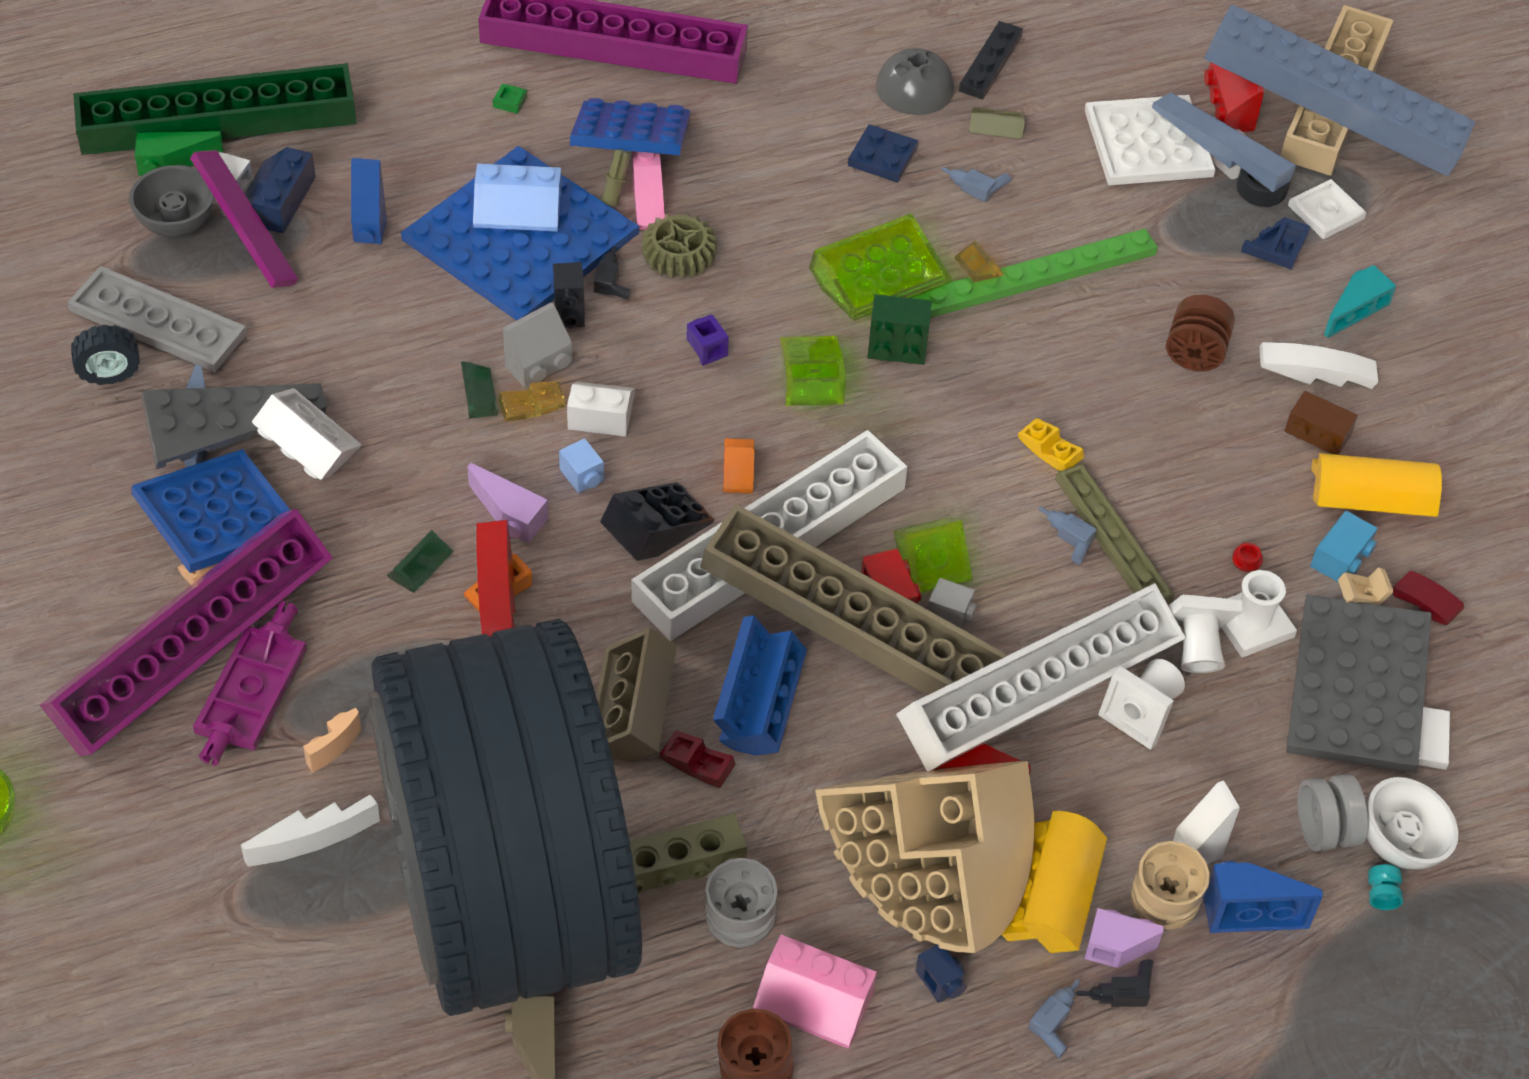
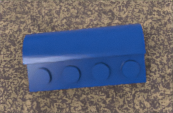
[713,615,807,755]

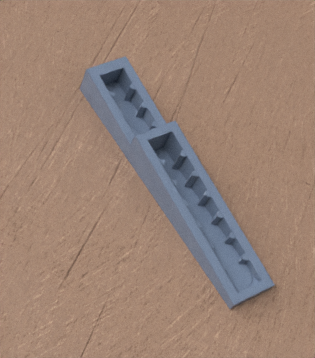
[1152,92,1296,192]

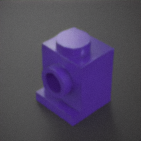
[686,314,729,366]

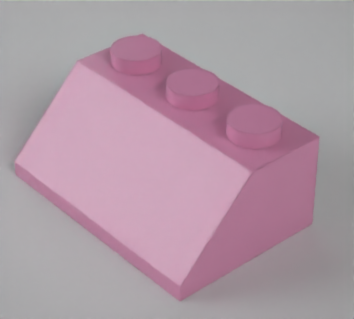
[753,935,877,1049]

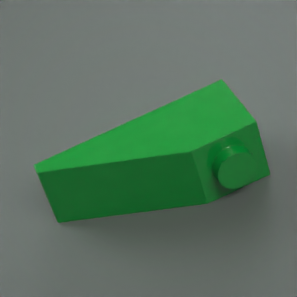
[134,131,224,176]

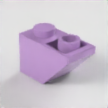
[1084,908,1164,968]

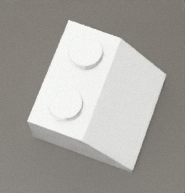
[567,381,635,437]

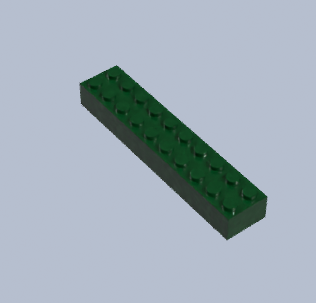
[73,63,357,155]

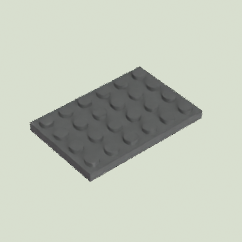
[1286,595,1431,773]

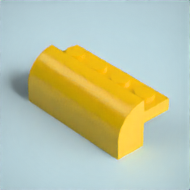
[1311,453,1442,517]
[1001,811,1107,953]

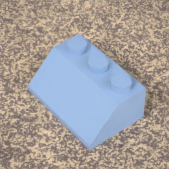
[473,164,562,231]

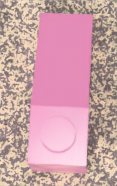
[631,151,665,230]

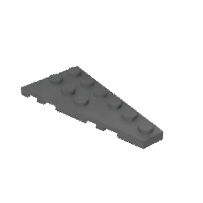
[141,383,327,470]

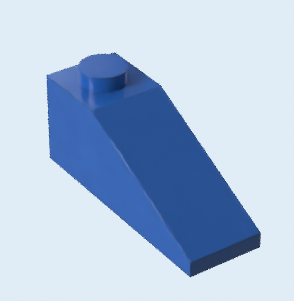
[351,158,387,244]

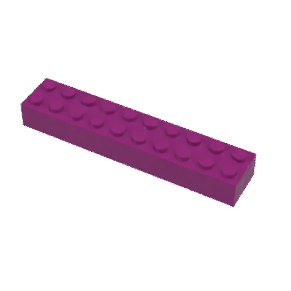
[478,0,748,84]
[40,508,333,756]

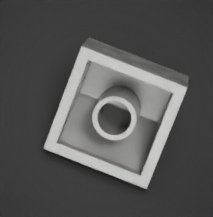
[503,303,573,388]

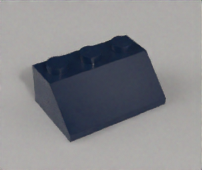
[245,147,316,234]

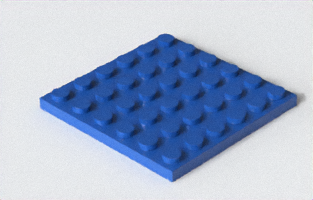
[401,146,639,320]

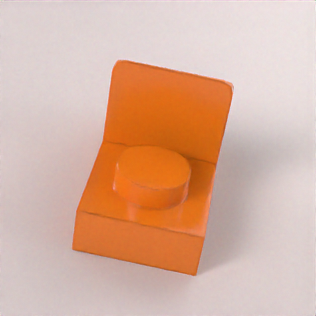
[723,438,755,493]

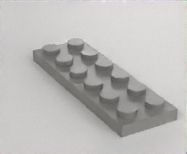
[67,266,247,372]

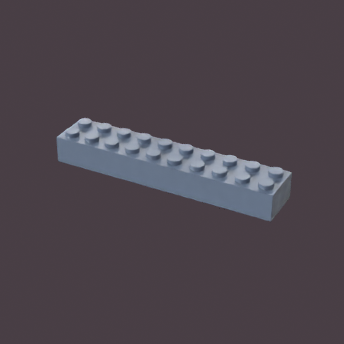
[1204,4,1476,177]

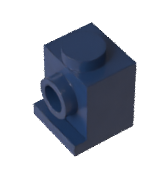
[915,944,967,1003]

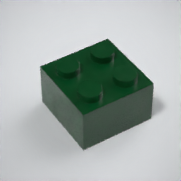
[867,294,932,365]

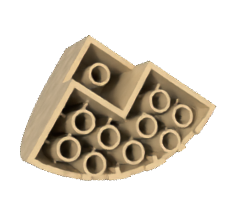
[815,761,1034,953]

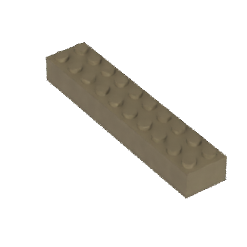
[700,503,1008,695]

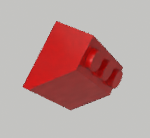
[1204,62,1264,132]

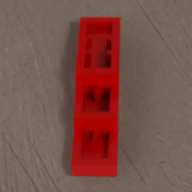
[476,520,516,636]

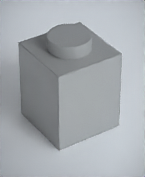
[928,578,977,629]

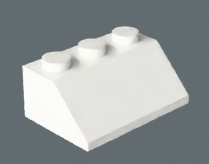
[252,388,362,480]

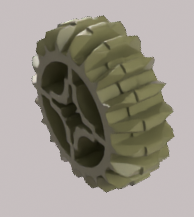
[641,212,717,280]

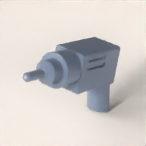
[942,167,1011,202]
[1038,506,1096,565]
[1028,979,1080,1059]

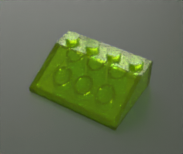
[809,213,953,321]

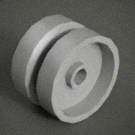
[1297,774,1368,852]

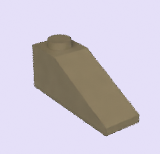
[505,996,556,1079]

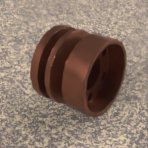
[1165,294,1236,371]
[717,1008,794,1079]

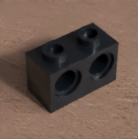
[553,262,585,328]

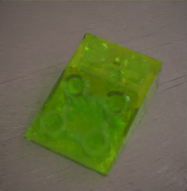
[780,336,846,406]

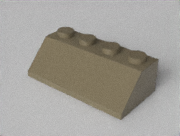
[596,627,677,762]

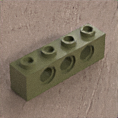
[629,814,747,894]

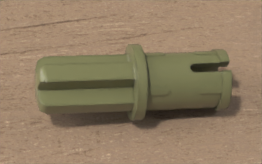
[601,149,630,206]

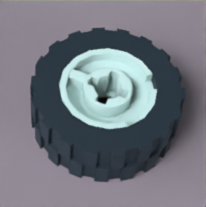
[71,325,140,385]

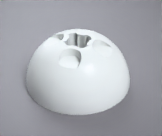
[1366,777,1458,870]

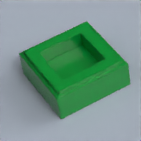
[492,83,527,114]

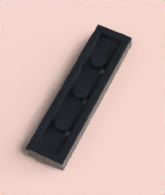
[959,21,1023,100]

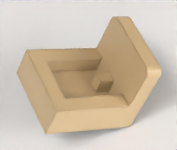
[1337,568,1393,605]

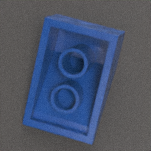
[1203,861,1323,933]

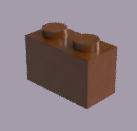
[1284,391,1358,455]

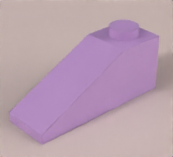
[467,463,548,543]

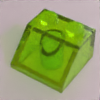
[893,517,973,592]

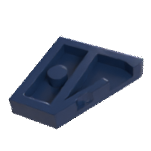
[1241,217,1311,270]

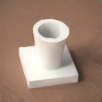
[1222,570,1297,658]
[1168,594,1242,673]
[1098,659,1185,750]

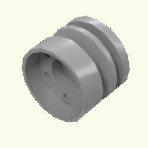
[705,858,778,948]

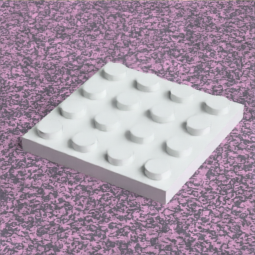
[1085,95,1215,186]

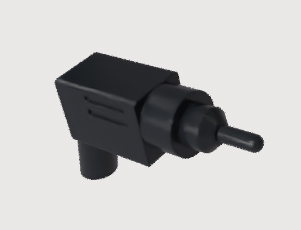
[594,246,630,300]
[1076,959,1154,1007]

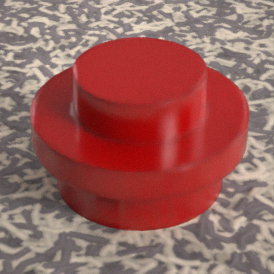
[1232,543,1263,572]

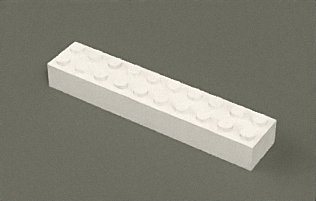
[631,430,908,641]
[896,583,1186,772]

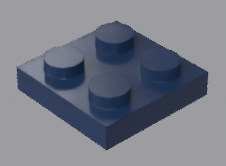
[848,124,918,183]

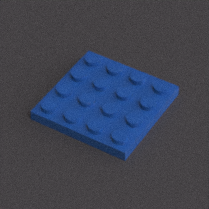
[570,98,690,155]
[132,449,290,573]

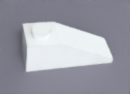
[1173,780,1240,864]

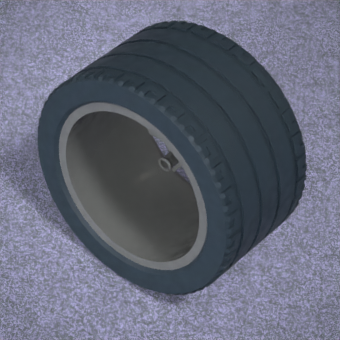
[368,619,642,1016]

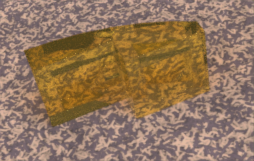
[498,381,566,421]

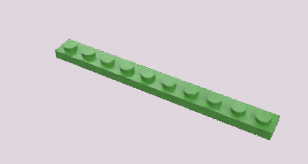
[899,228,1158,318]

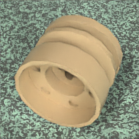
[1131,841,1210,930]

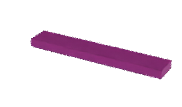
[190,150,298,288]

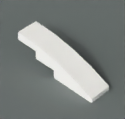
[1259,342,1378,389]
[241,795,380,867]

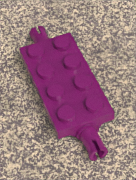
[193,601,307,766]

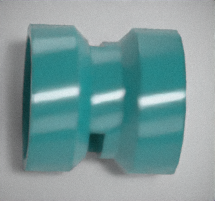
[1368,864,1403,910]

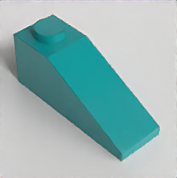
[1324,265,1396,338]

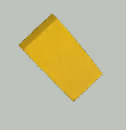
[1018,418,1084,471]

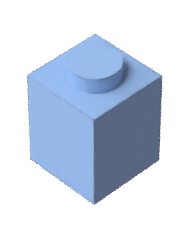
[559,438,604,493]

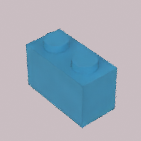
[1310,511,1378,583]

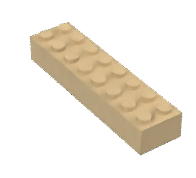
[1281,5,1394,176]

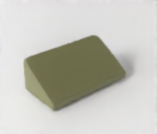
[969,107,1025,139]

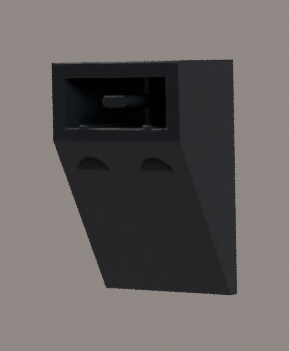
[600,482,714,561]

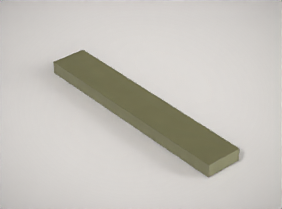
[1055,464,1174,604]

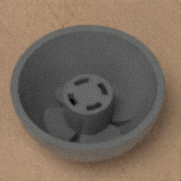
[876,48,954,115]
[129,165,215,237]

